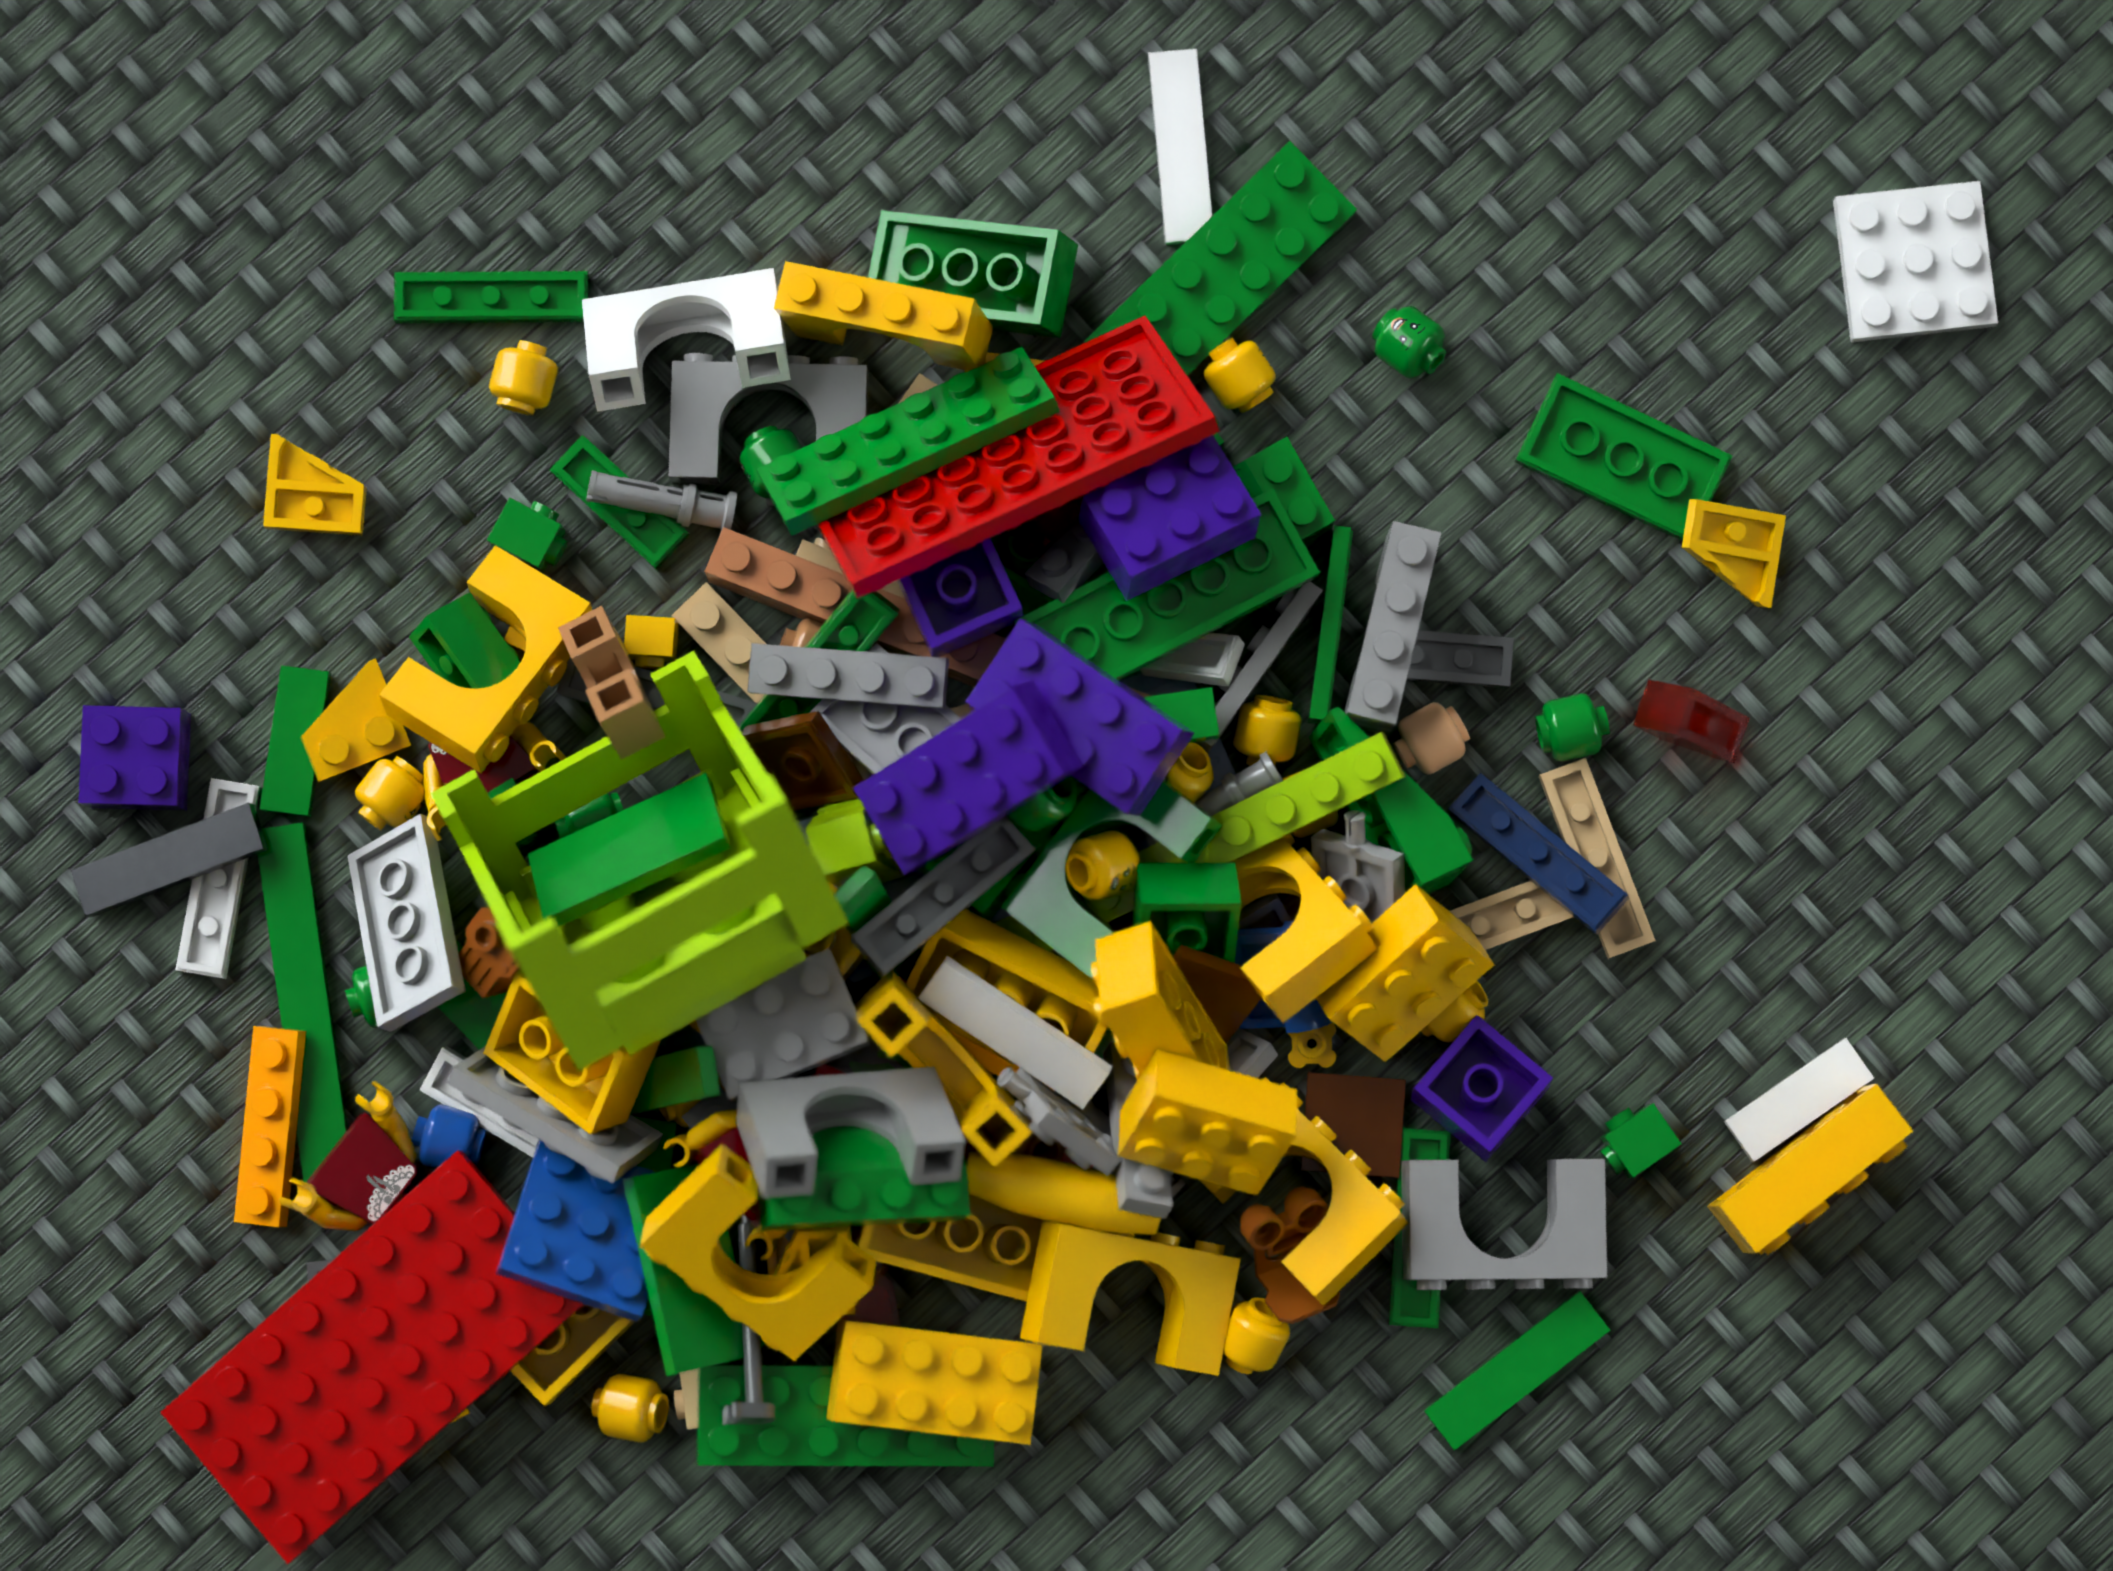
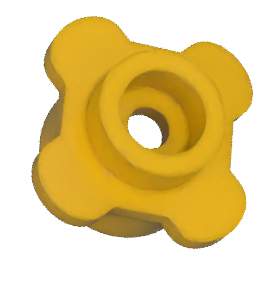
[1288,1023,1336,1068]

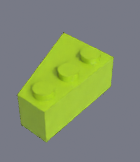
[806,798,905,888]

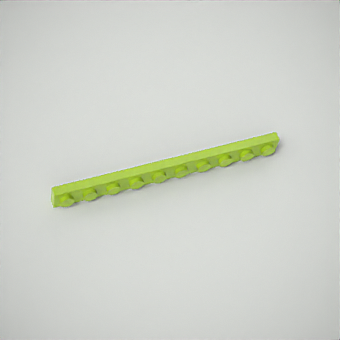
[994,732,1405,952]

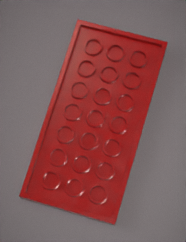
[816,315,1220,599]
[160,1150,585,1564]

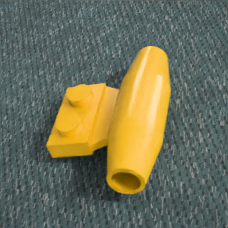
[966,1151,1161,1235]

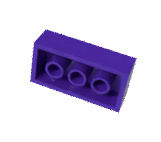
[966,619,1195,816]
[853,680,1084,874]

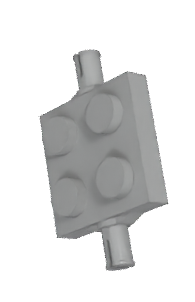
[1311,810,1405,923]
[997,1068,1120,1176]

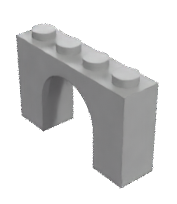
[669,353,869,485]
[1344,521,1441,736]
[736,1067,965,1198]
[1401,1159,1607,1290]

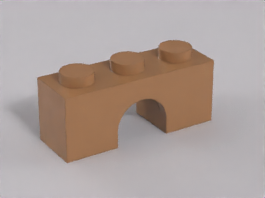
[558,606,665,760]

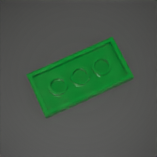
[1515,373,1733,541]
[527,773,731,927]
[623,1164,744,1376]

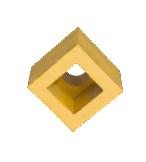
[624,615,679,670]

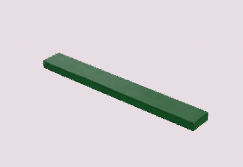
[258,822,348,1182]

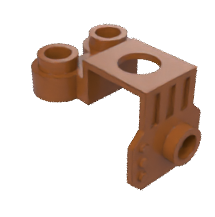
[458,907,523,998]
[1240,1187,1340,1324]

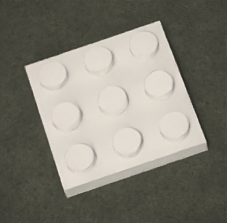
[1833,181,1998,342]

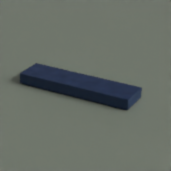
[1448,773,1629,935]

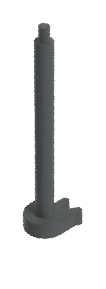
[722,1214,775,1425]

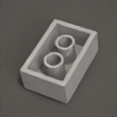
[696,948,871,1103]

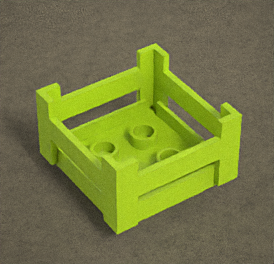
[430,651,848,1071]

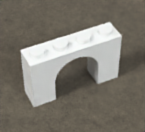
[582,268,791,412]

